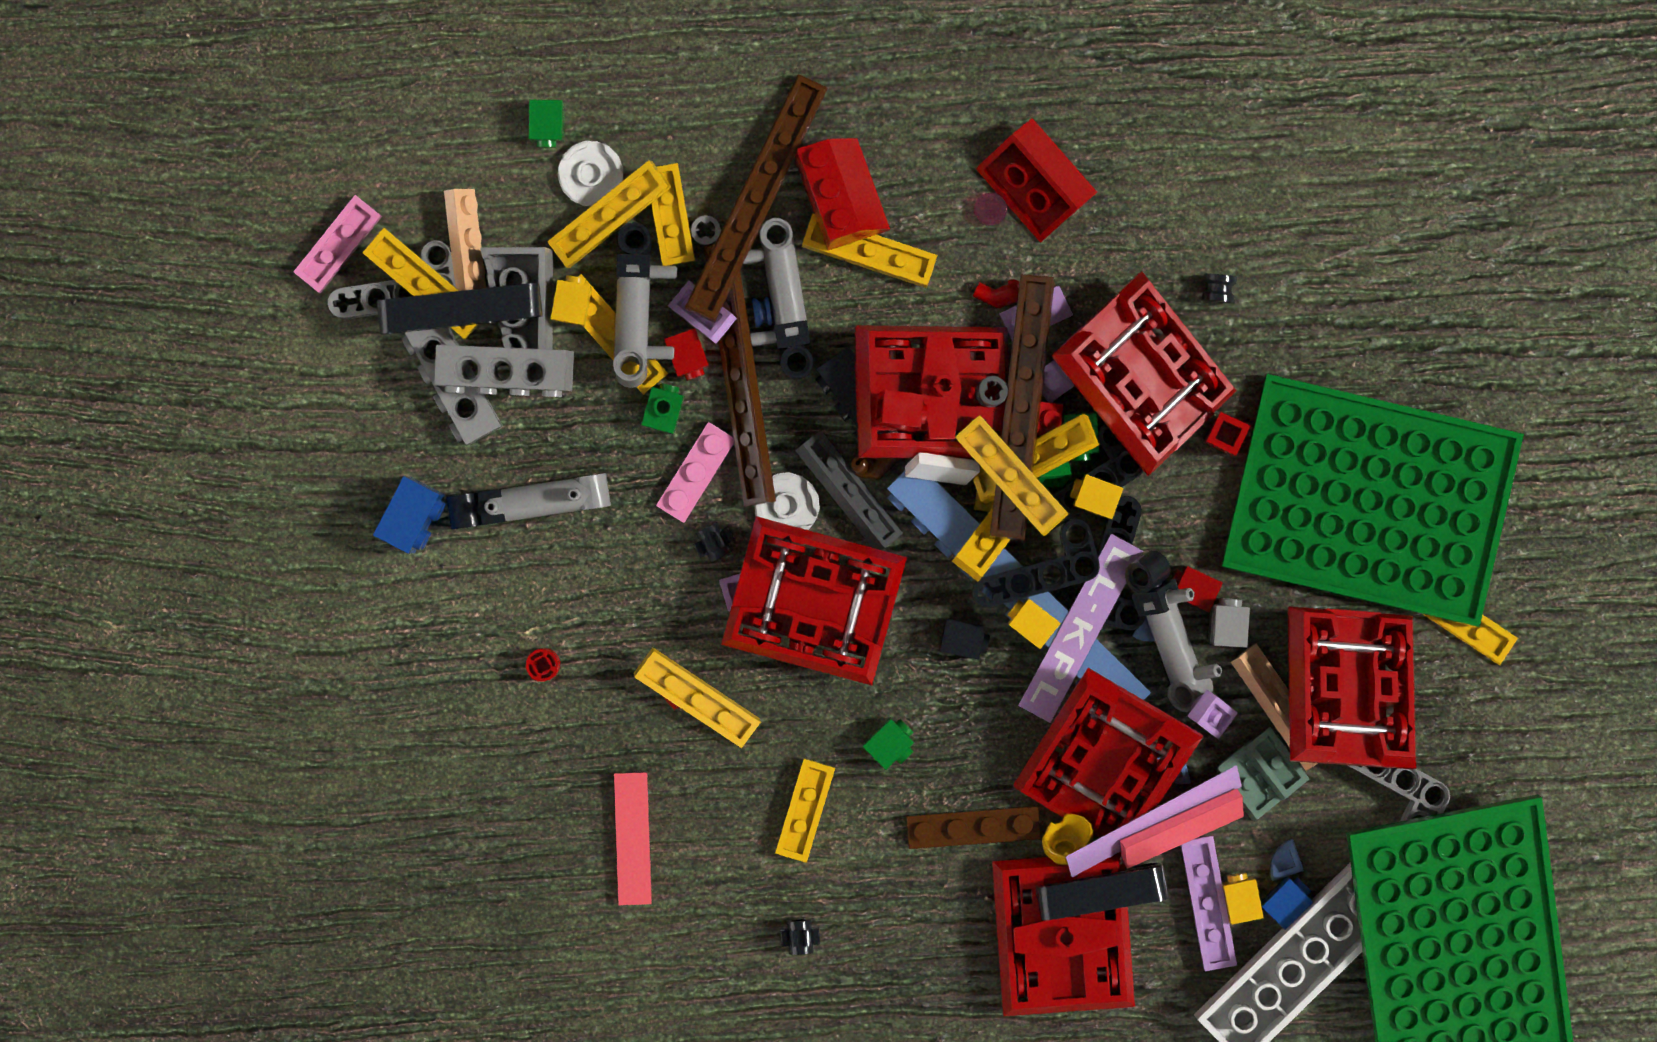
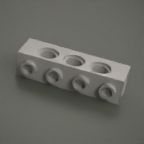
[401,328,503,445]
[434,345,574,397]

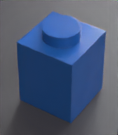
[1261,877,1313,930]

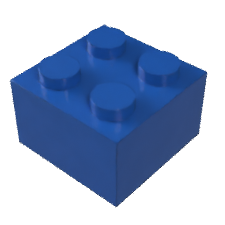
[373,476,447,554]

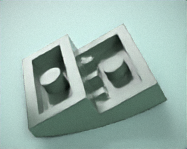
[1213,727,1309,821]

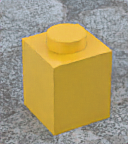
[550,275,592,326]
[1070,474,1124,519]
[1007,598,1061,649]
[1222,872,1264,925]

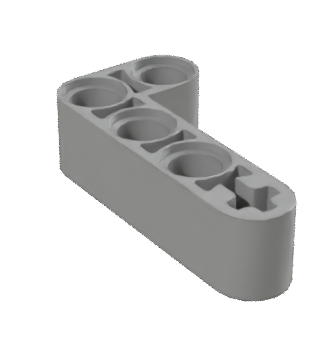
[328,240,456,319]
[1347,765,1450,821]

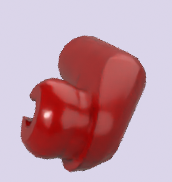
[973,279,1020,308]

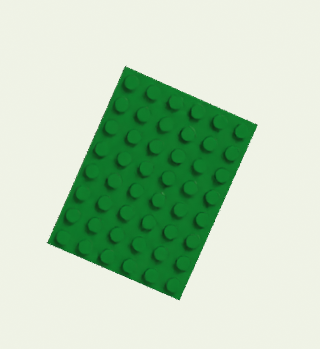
[1221,374,1524,627]
[1346,794,1574,1042]

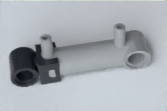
[743,218,813,380]
[613,222,677,388]
[446,473,611,530]
[1125,550,1222,712]

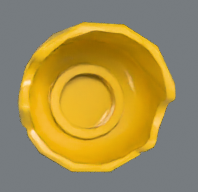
[1042,813,1093,865]

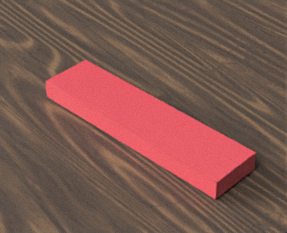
[614,772,652,905]
[1120,789,1244,869]

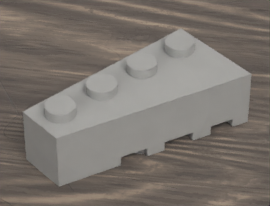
[480,247,553,382]

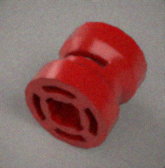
[526,648,561,682]

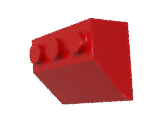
[975,118,1097,243]
[795,138,890,250]

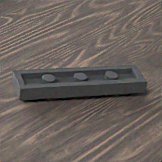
[795,431,903,550]

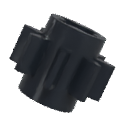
[693,522,735,562]
[780,919,820,955]

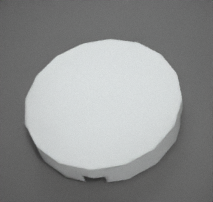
[558,141,623,206]
[754,472,820,530]

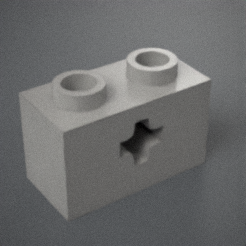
[1208,598,1250,648]

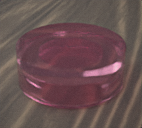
[974,193,1007,226]

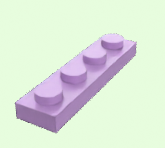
[1180,835,1237,971]

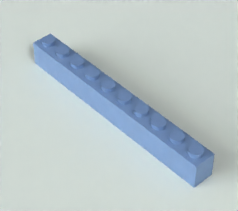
[887,471,1151,700]

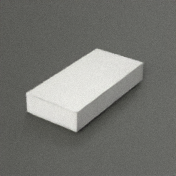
[905,452,980,485]

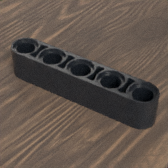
[376,283,543,335]

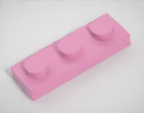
[294,195,382,293]
[656,422,734,523]

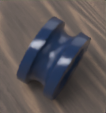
[752,296,772,328]

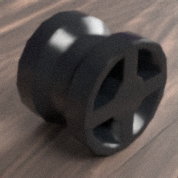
[1201,273,1237,304]

